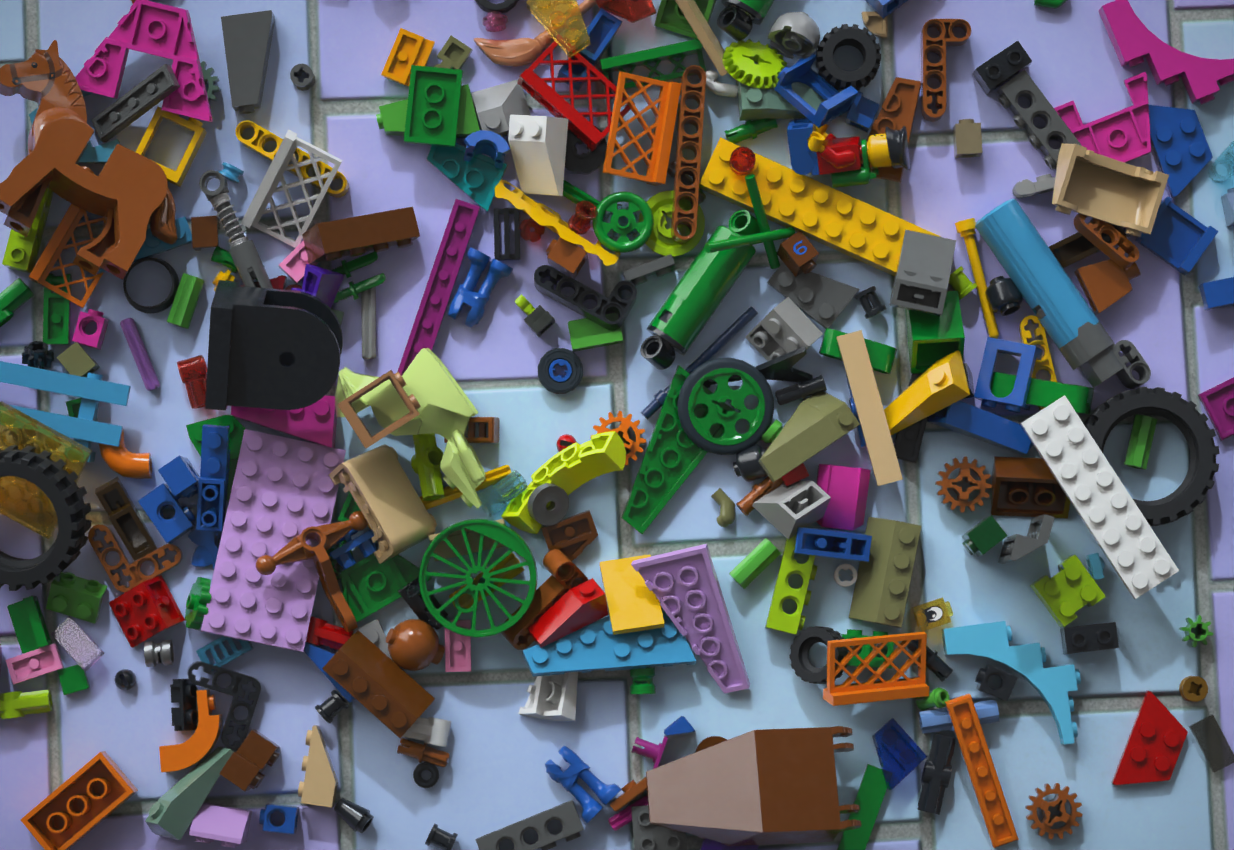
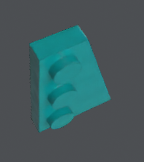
[427,144,507,212]

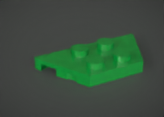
[341,553,433,622]

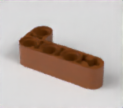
[921,19,971,122]
[502,549,588,650]

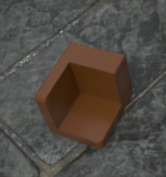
[191,216,220,251]

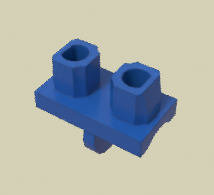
[329,529,377,570]

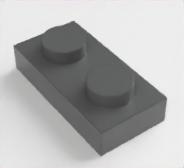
[623,254,675,286]

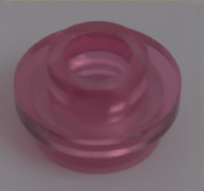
[482,11,508,32]

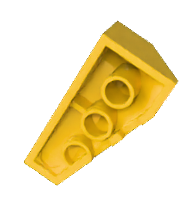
[884,350,970,435]

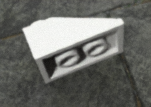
[508,115,568,196]

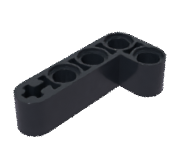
[534,265,637,330]

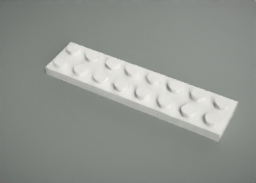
[1020,395,1179,599]

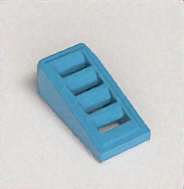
[196,636,254,672]

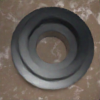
[413,762,439,788]

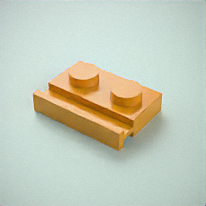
[381,28,435,87]

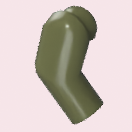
[711,488,735,527]

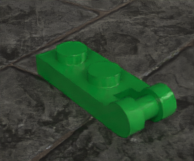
[43,273,72,345]

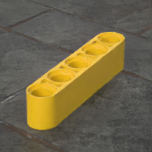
[235,120,349,198]

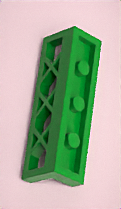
[600,39,706,93]

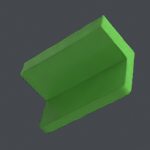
[568,313,623,352]

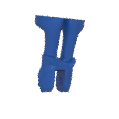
[448,247,513,328]
[545,746,622,824]

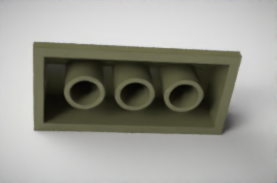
[849,517,921,628]

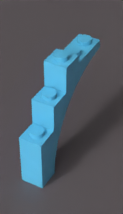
[941,621,1081,745]

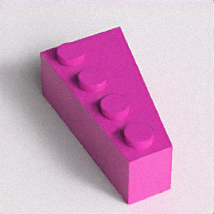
[231,396,337,448]

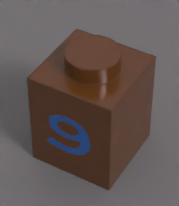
[777,230,819,277]

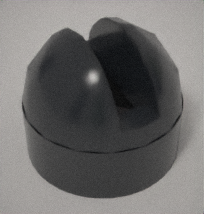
[115,669,136,690]

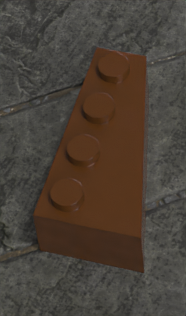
[302,207,420,264]

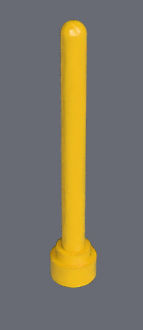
[955,218,999,339]

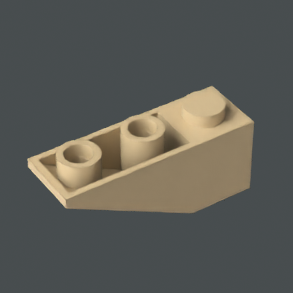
[298,725,338,808]

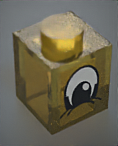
[911,597,953,632]

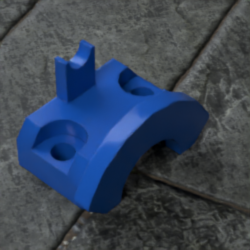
[463,130,510,169]

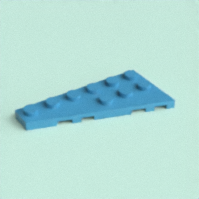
[522,602,697,677]

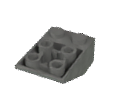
[889,230,956,316]

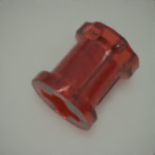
[568,200,598,235]

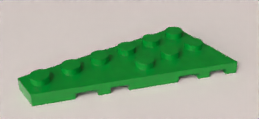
[621,365,735,534]

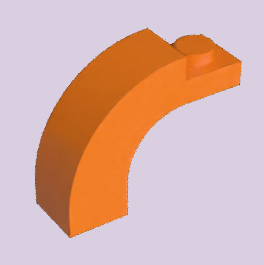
[159,690,222,772]

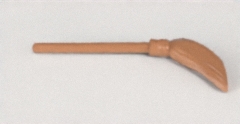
[474,0,601,67]

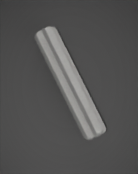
[361,287,376,359]

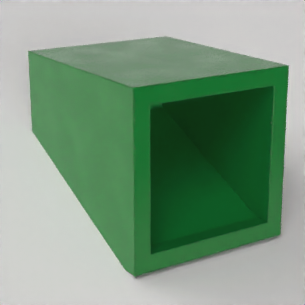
[905,291,965,374]

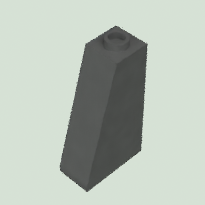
[221,10,275,114]

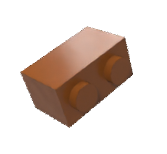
[546,237,588,279]

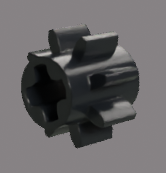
[22,341,54,370]

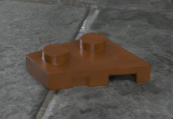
[541,510,598,561]

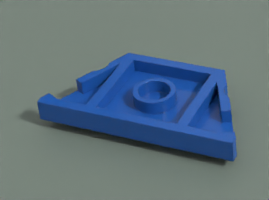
[1148,105,1213,198]

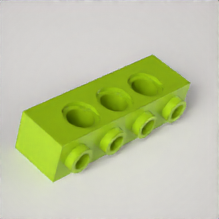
[2,188,54,273]
[765,534,818,635]

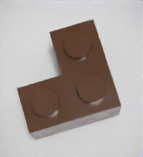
[219,729,280,791]

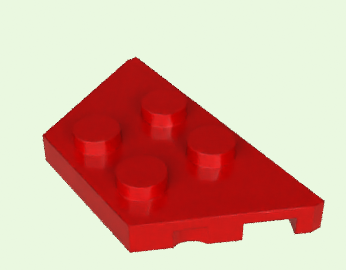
[1111,690,1188,785]

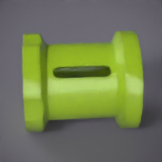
[949,266,978,300]

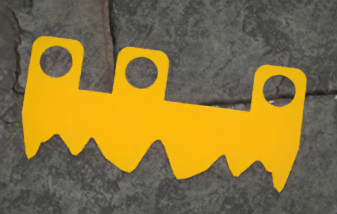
[494,179,621,266]

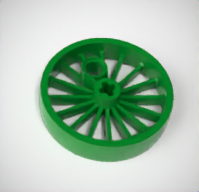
[419,519,538,637]

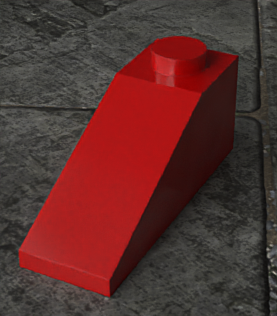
[528,578,609,648]

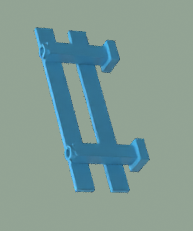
[0,361,131,462]

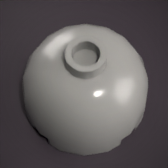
[768,12,820,59]

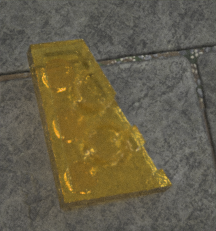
[526,0,591,58]

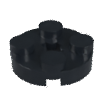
[565,126,607,175]

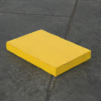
[599,555,664,635]

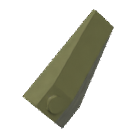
[758,391,860,482]

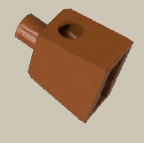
[1074,259,1141,315]

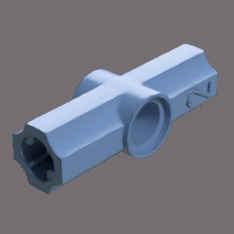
[919,700,1000,734]

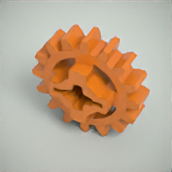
[590,411,646,466]

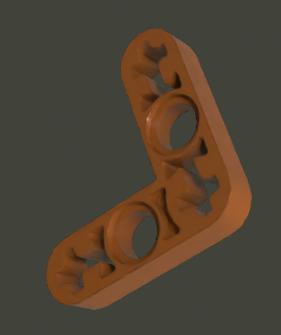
[1074,213,1140,268]
[88,524,183,592]

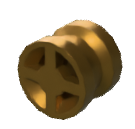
[1179,676,1208,702]

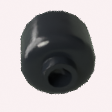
[985,276,1023,316]
[733,445,768,482]

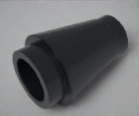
[334,798,374,833]

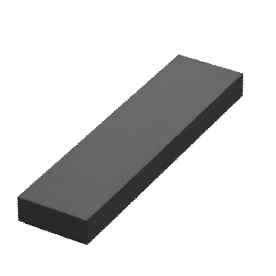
[91,64,180,142]

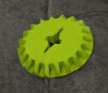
[722,39,787,89]
[638,190,705,257]

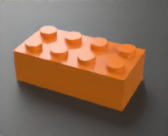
[20,751,138,850]

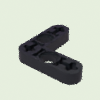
[187,661,261,750]

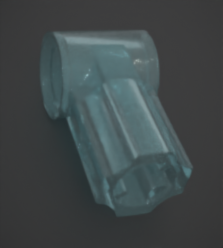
[478,470,529,518]

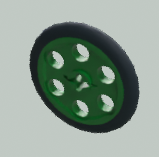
[678,358,774,455]

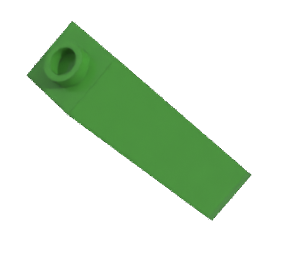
[376,84,480,138]

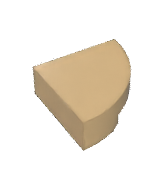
[861,12,887,38]

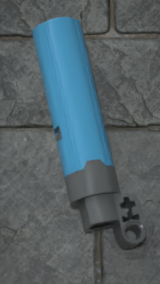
[975,198,1151,389]

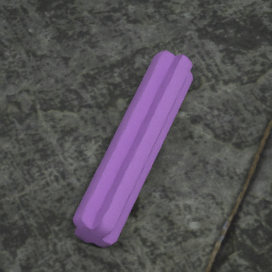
[120,318,160,391]

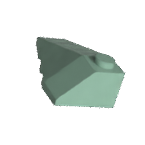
[736,80,841,121]
[145,747,234,840]

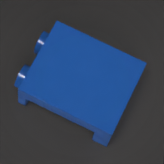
[1135,196,1219,276]

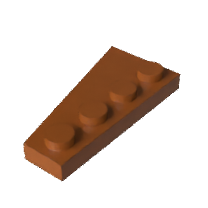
[862,77,922,182]

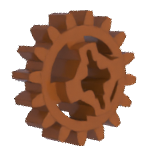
[935,457,992,513]
[1025,783,1083,839]

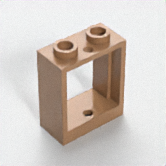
[337,370,421,448]

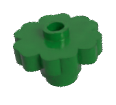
[185,577,211,630]

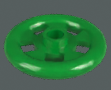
[592,192,654,253]

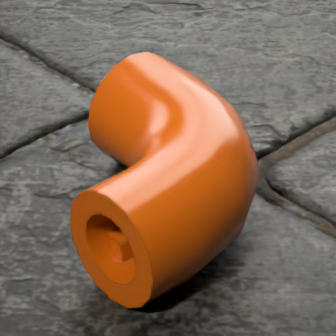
[98,430,152,479]

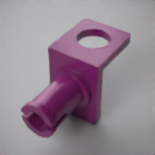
[631,736,668,769]

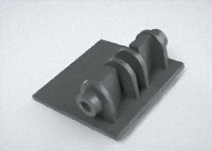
[631,805,687,850]

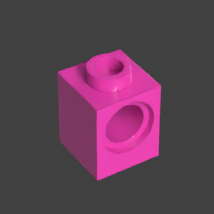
[72,309,109,350]

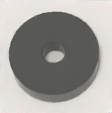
[528,483,569,526]

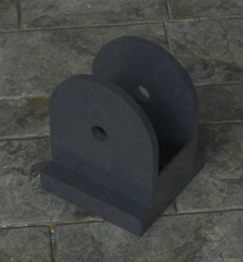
[205,280,343,410]

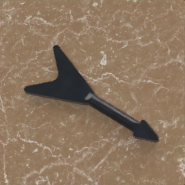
[703,347,813,388]

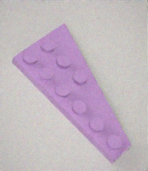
[631,544,750,694]

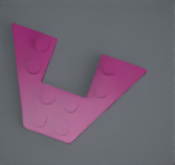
[75,0,213,122]

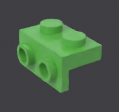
[46,572,107,624]

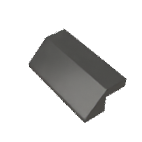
[998,514,1055,564]

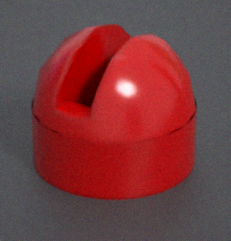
[556,434,576,452]

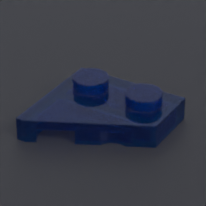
[872,718,928,790]

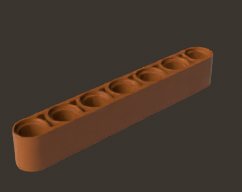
[671,65,706,244]

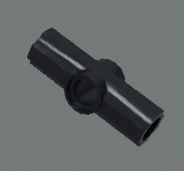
[917,734,956,815]

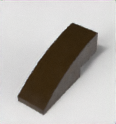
[1049,223,1131,268]
[95,476,157,561]

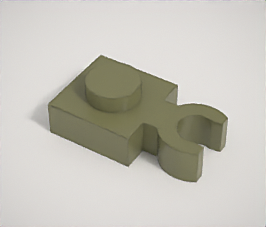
[434,36,473,70]

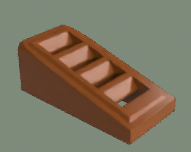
[444,417,499,443]

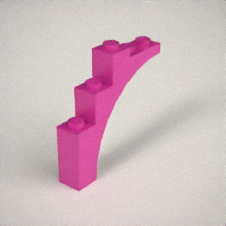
[1098,0,1234,105]

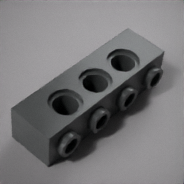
[997,69,1082,170]
[476,800,584,850]

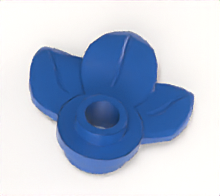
[188,529,222,569]

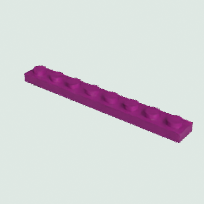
[397,199,480,376]

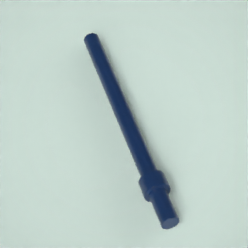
[640,307,758,420]

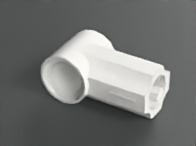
[403,717,451,747]

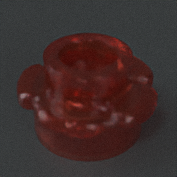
[520,217,545,242]

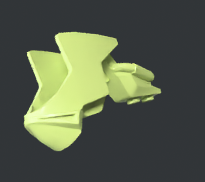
[335,348,486,509]

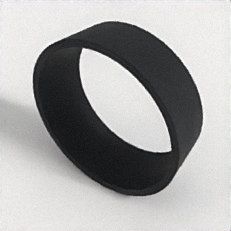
[123,258,179,313]

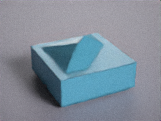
[1085,553,1105,580]

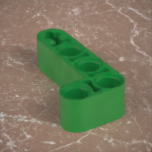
[990,371,1094,414]

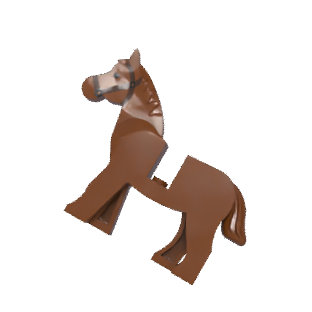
[0,40,177,280]

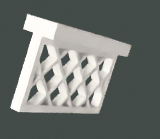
[241,129,343,248]

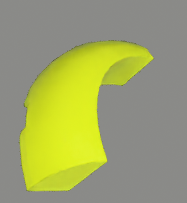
[501,431,626,534]

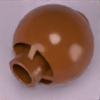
[386,619,445,671]

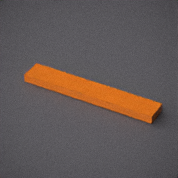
[945,694,1019,848]

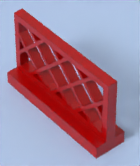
[517,35,635,151]

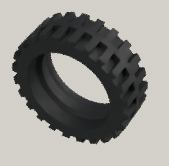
[1084,387,1220,526]
[0,445,92,591]

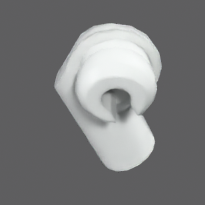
[705,70,738,98]

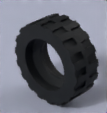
[789,626,849,684]

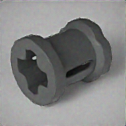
[290,64,315,91]

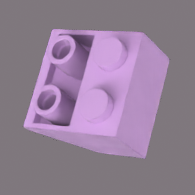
[189,802,252,848]

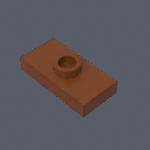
[610,777,647,812]

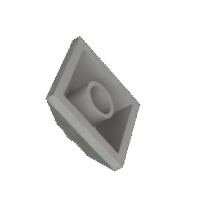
[471,80,531,137]

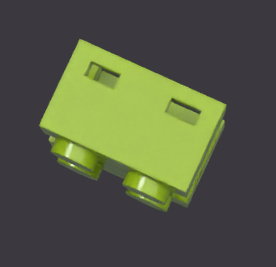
[1030,555,1106,627]

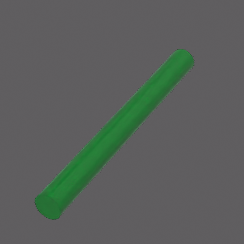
[745,174,780,269]
[705,227,795,253]

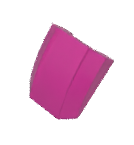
[816,464,871,531]

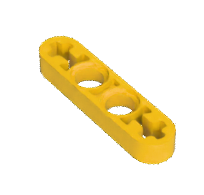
[1019,315,1057,410]

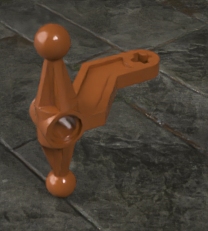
[255,510,368,632]

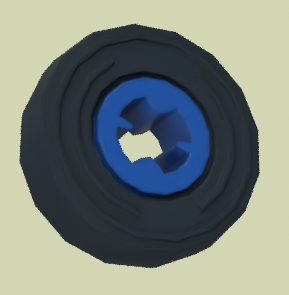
[538,348,583,394]

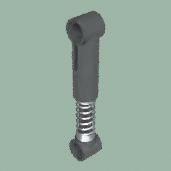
[199,170,274,289]

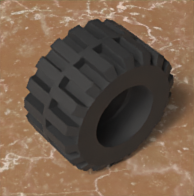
[816,24,881,91]

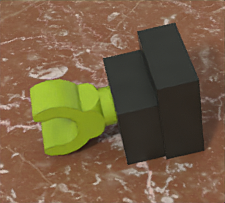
[514,294,555,337]

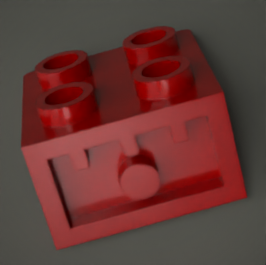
[109,575,185,648]

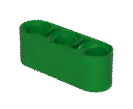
[819,328,897,374]

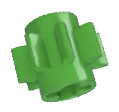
[1180,615,1214,647]

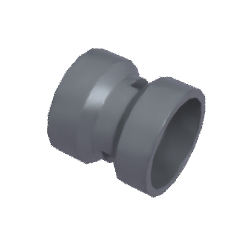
[144,640,174,667]

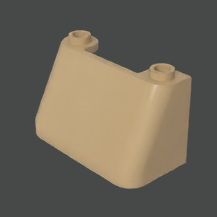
[1052,143,1169,237]
[329,444,437,564]

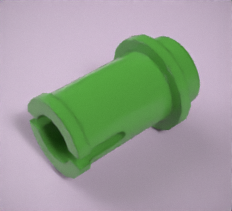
[916,688,950,711]

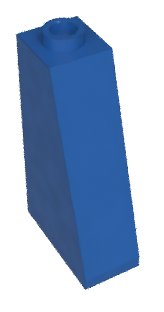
[927,401,1033,454]

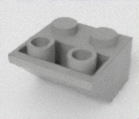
[745,297,823,361]
[752,481,831,540]

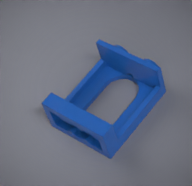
[774,54,858,128]
[974,337,1043,413]

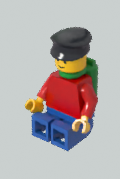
[787,118,910,188]

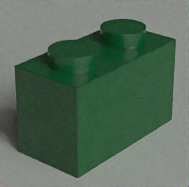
[962,515,1008,557]

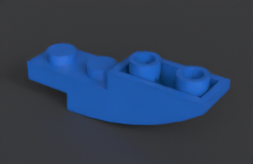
[196,424,230,531]

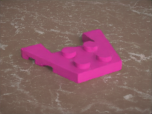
[1054,72,1151,163]

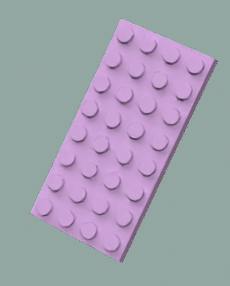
[201,429,346,653]

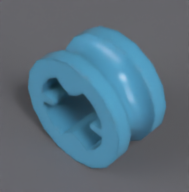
[219,162,244,183]

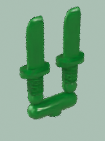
[331,252,386,303]

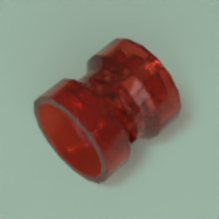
[729,147,756,176]

